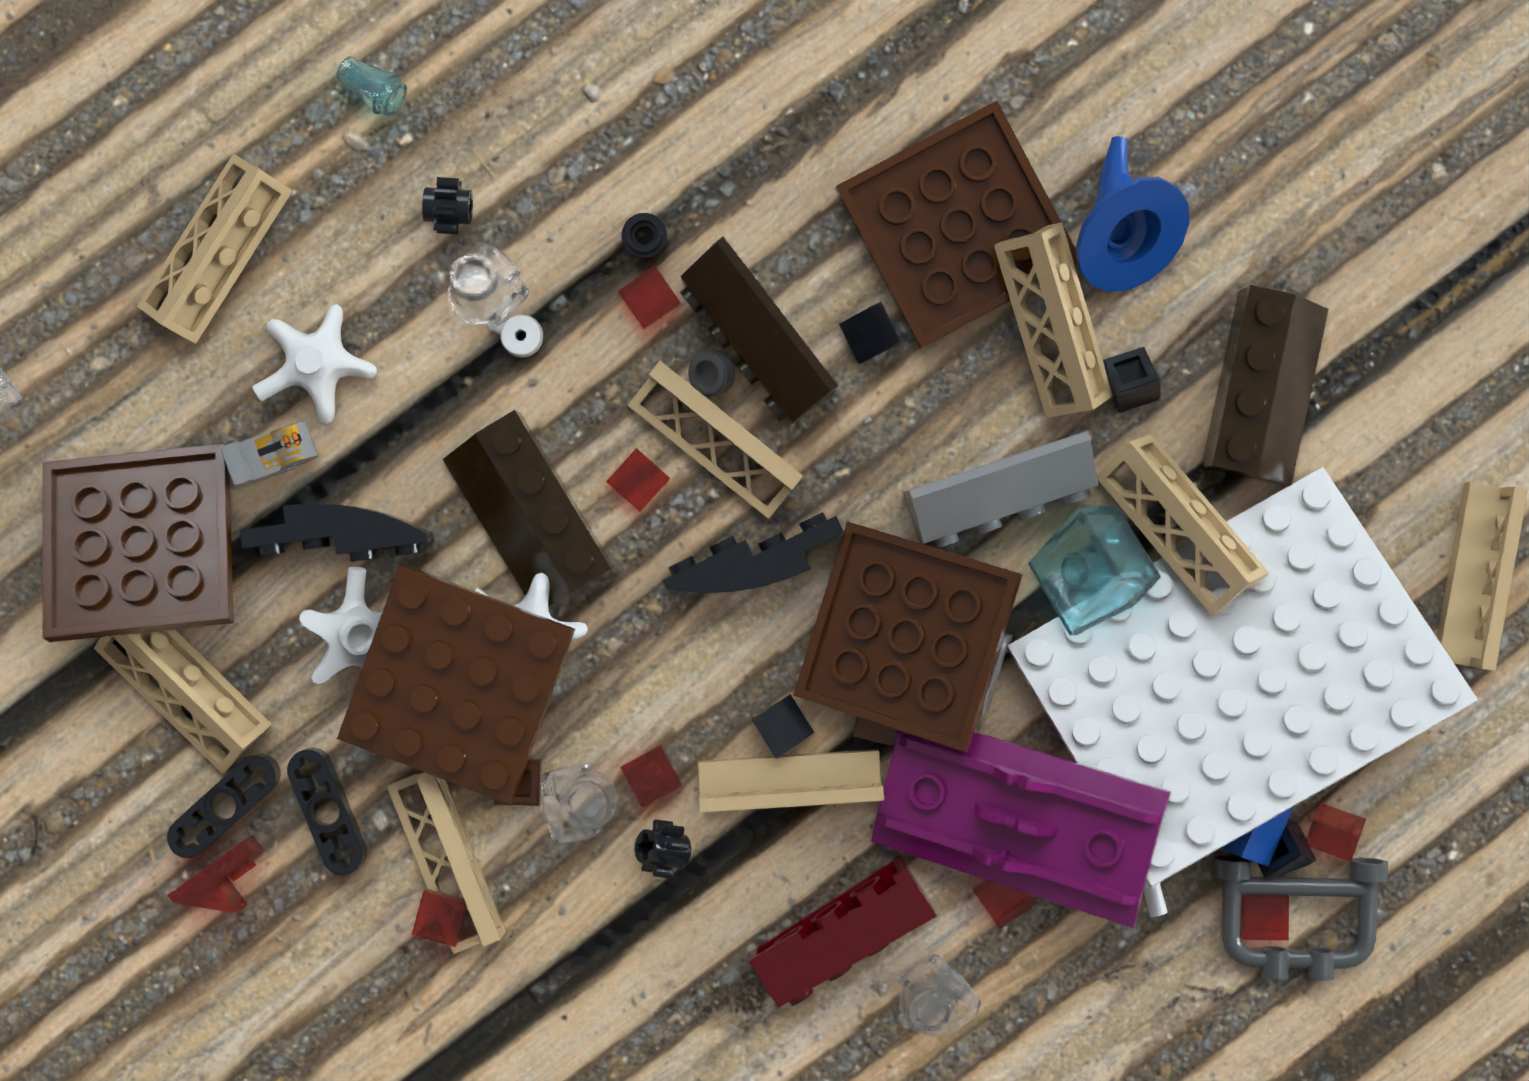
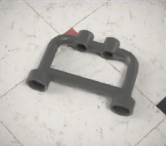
[1214,855,1388,981]

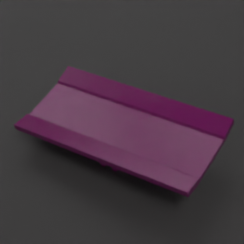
[871,731,1172,928]

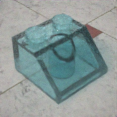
[1028,505,1161,636]

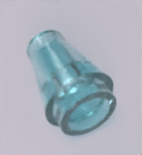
[336,56,407,116]

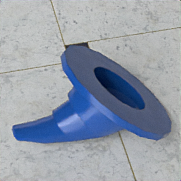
[1075,136,1190,292]

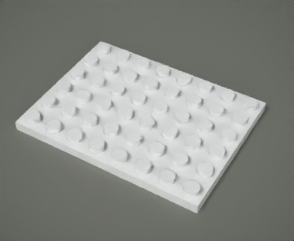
[1007,467,1478,888]

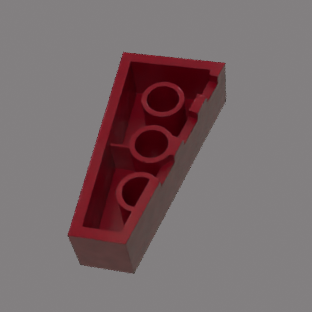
[749,855,937,1008]

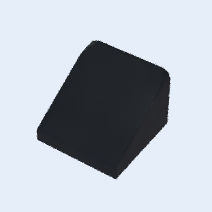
[839,302,901,365]
[1103,346,1161,413]
[752,694,815,759]
[1257,819,1316,880]

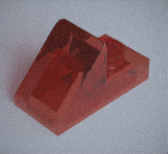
[168,835,263,913]

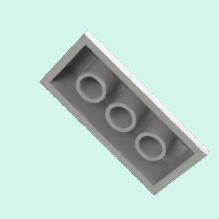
[903,431,1098,548]

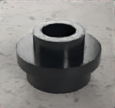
[622,213,667,259]

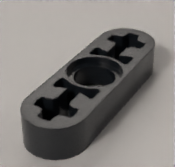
[287,748,367,875]
[167,754,281,858]

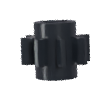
[422,177,473,235]
[634,819,692,878]

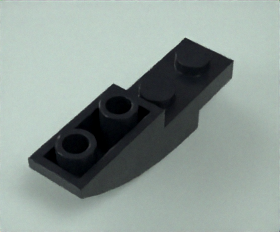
[240,504,434,562]
[663,512,844,593]

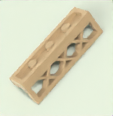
[137,153,292,344]
[994,222,1113,418]
[627,361,803,519]
[1097,434,1269,617]
[1437,482,1528,671]
[94,629,272,775]
[698,749,884,813]
[386,771,506,954]

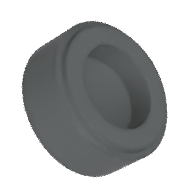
[688,349,735,396]

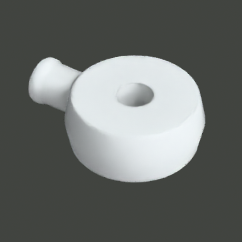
[487,315,543,358]

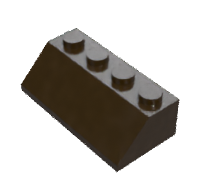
[680,236,838,425]
[1201,285,1329,486]
[442,410,614,607]

